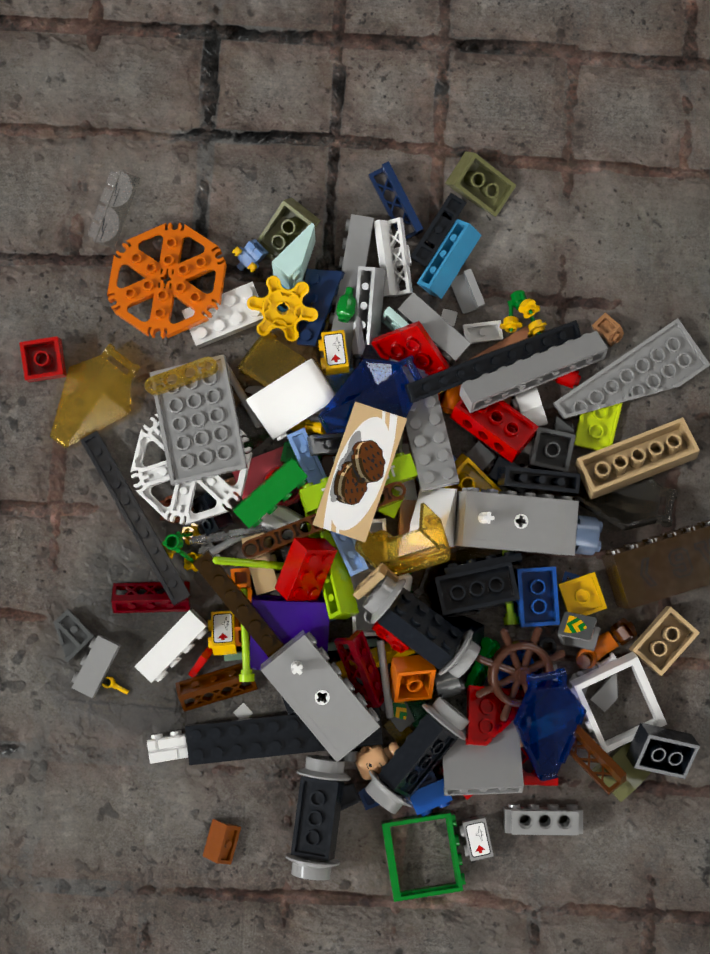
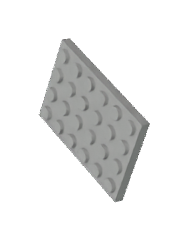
[150,354,248,486]

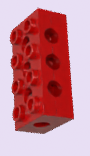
[450,399,539,463]

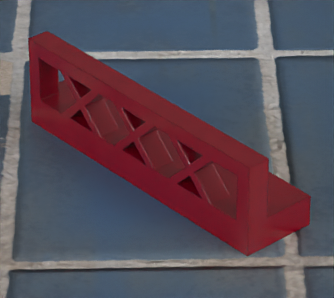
[111,582,191,613]
[334,630,384,708]

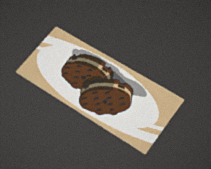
[313,402,407,542]

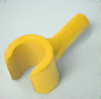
[102,677,129,695]

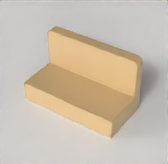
[353,563,399,600]

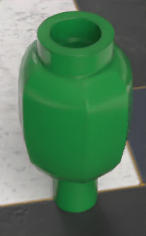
[336,287,356,323]

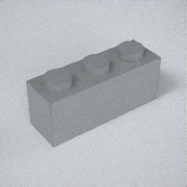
[71,635,121,698]

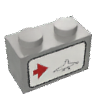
[459,815,494,861]

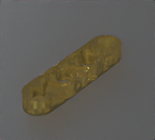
[145,357,218,396]

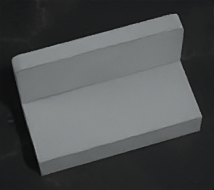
[451,269,485,314]

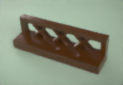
[176,663,258,712]
[555,718,627,795]

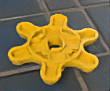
[247,276,318,342]

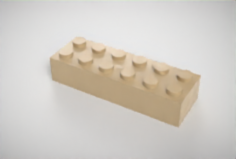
[575,417,700,500]

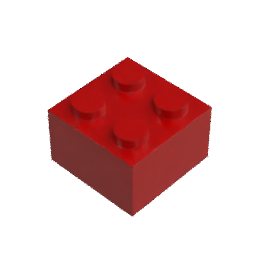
[19,336,67,383]

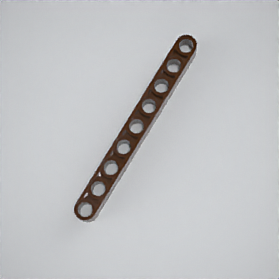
[241,482,406,559]

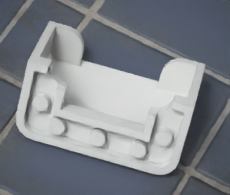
[246,359,338,441]

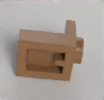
[592,313,624,347]

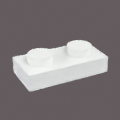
[463,320,503,344]

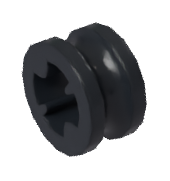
[539,638,557,655]

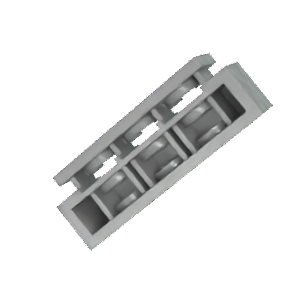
[503,803,583,835]

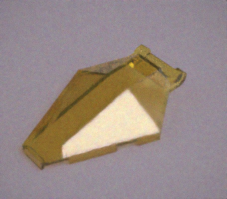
[50,343,141,449]

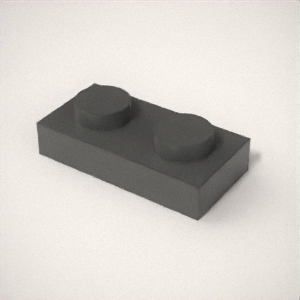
[307,433,344,456]

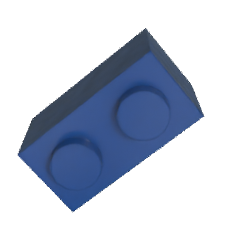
[410,776,453,816]

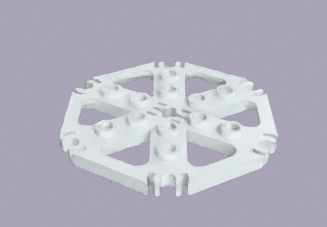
[130,414,253,525]

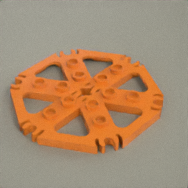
[107,223,227,339]

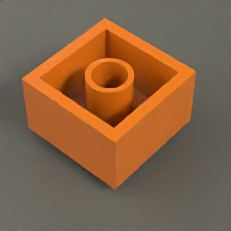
[389,655,436,703]

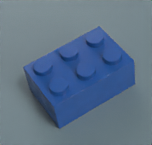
[515,566,560,627]

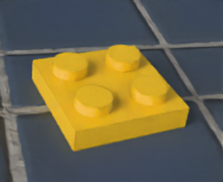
[557,572,607,616]

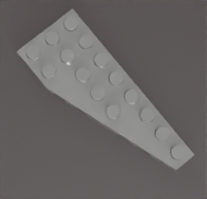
[553,318,710,419]

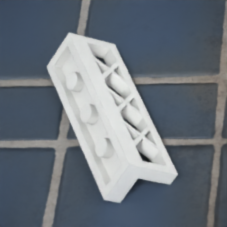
[373,217,413,297]

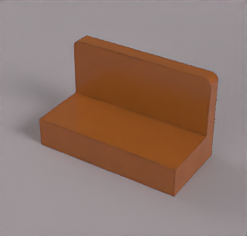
[203,819,241,865]

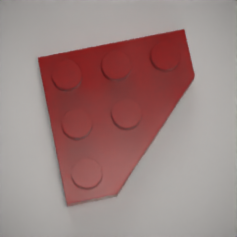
[371,321,449,375]
[466,685,525,746]

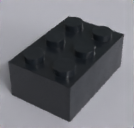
[626,723,700,779]

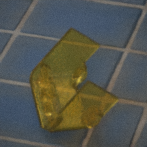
[355,503,451,576]

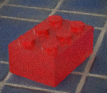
[275,538,338,601]

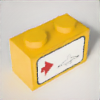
[318,330,350,375]
[208,611,237,655]

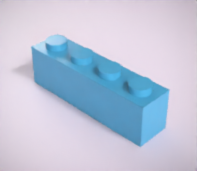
[417,219,482,299]

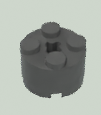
[433,667,465,700]

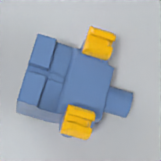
[232,239,269,272]

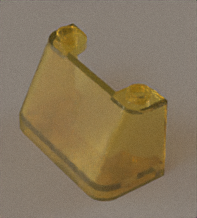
[236,332,326,387]

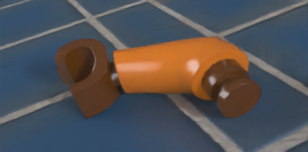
[576,618,637,669]

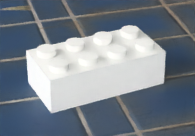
[182,281,263,349]
[135,609,208,683]

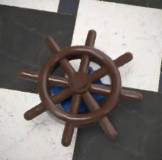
[476,626,566,721]

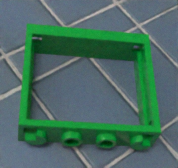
[381,810,466,902]

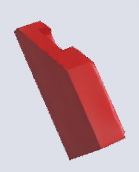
[188,647,213,678]

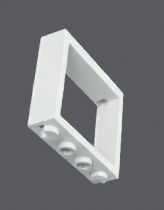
[570,651,667,753]

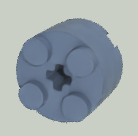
[575,515,603,555]

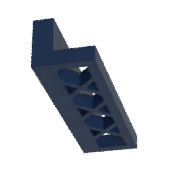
[368,161,423,240]

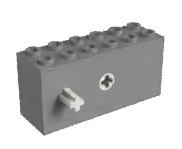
[454,487,579,556]
[261,630,380,762]

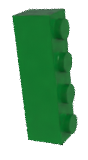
[233,457,308,528]

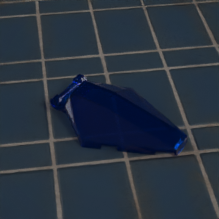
[318,355,422,434]
[513,668,587,781]

